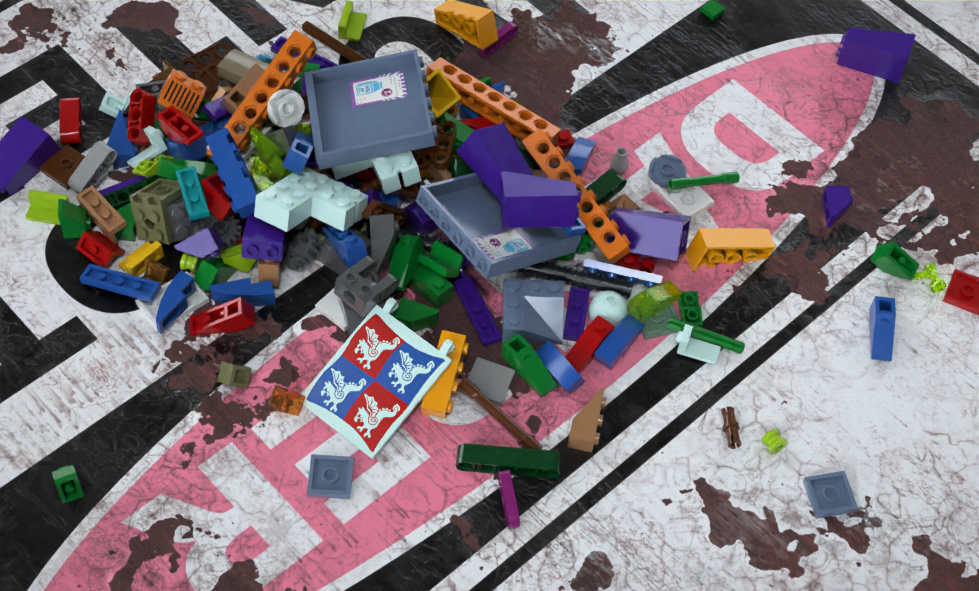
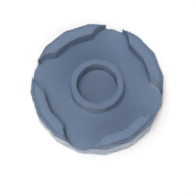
[648,154,686,188]

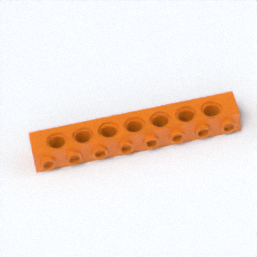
[206,30,317,161]
[426,57,561,154]
[522,128,631,265]

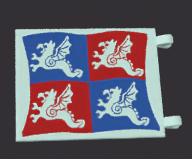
[297,298,455,459]

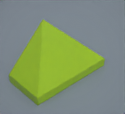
[220,244,256,273]

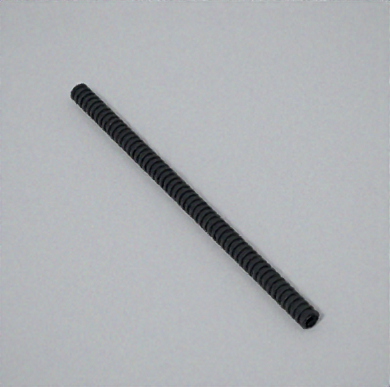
[310,217,633,299]

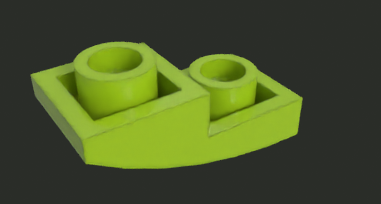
[132,155,174,177]

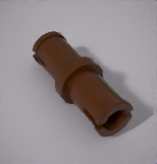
[721,406,742,449]

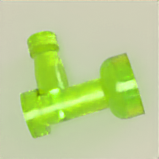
[913,263,946,293]

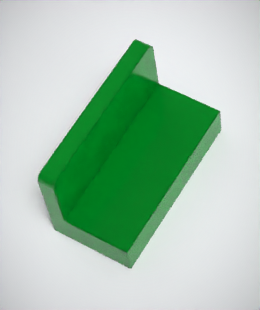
[417,241,465,278]

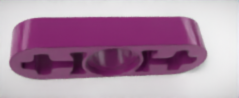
[477,21,519,58]
[498,470,520,529]

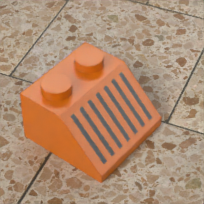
[157,69,207,120]

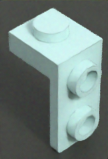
[99,85,136,118]
[127,126,167,168]
[676,324,721,365]

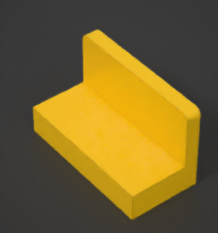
[118,240,164,277]

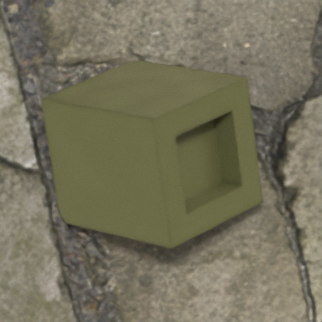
[218,361,251,388]

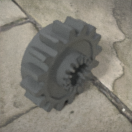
[198,212,242,251]

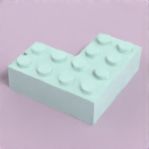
[331,151,422,195]
[254,167,368,232]

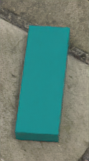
[175,166,210,221]

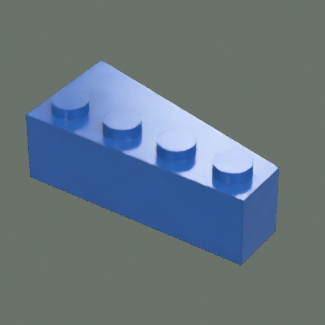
[165,115,233,161]
[205,127,258,219]

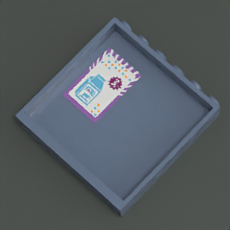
[304,49,438,170]
[416,173,581,279]

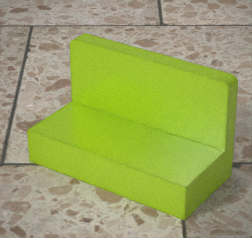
[338,0,367,42]
[26,190,69,225]

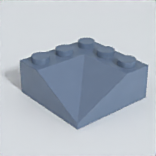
[502,279,564,345]

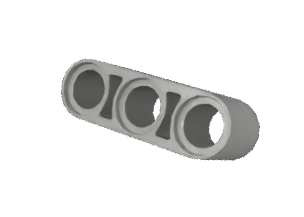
[68,141,117,193]

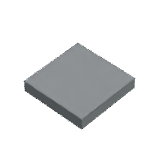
[462,357,516,407]

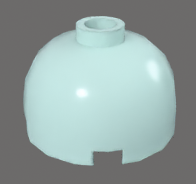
[588,290,628,328]

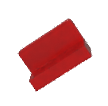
[76,231,126,269]

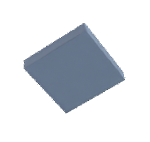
[307,454,354,499]
[803,471,858,519]

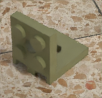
[129,178,182,245]

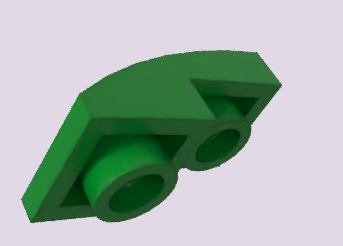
[554,235,594,261]
[677,291,703,326]

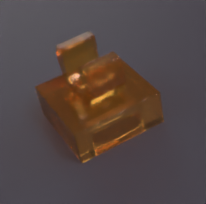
[143,259,170,285]

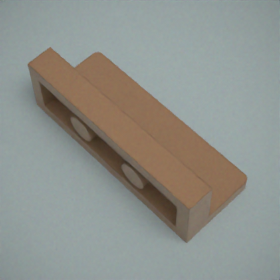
[76,185,127,245]

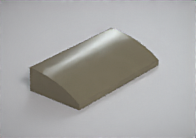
[217,49,301,91]

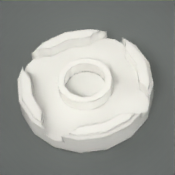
[267,89,305,128]

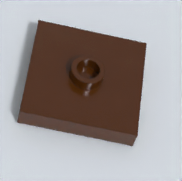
[39,144,85,190]

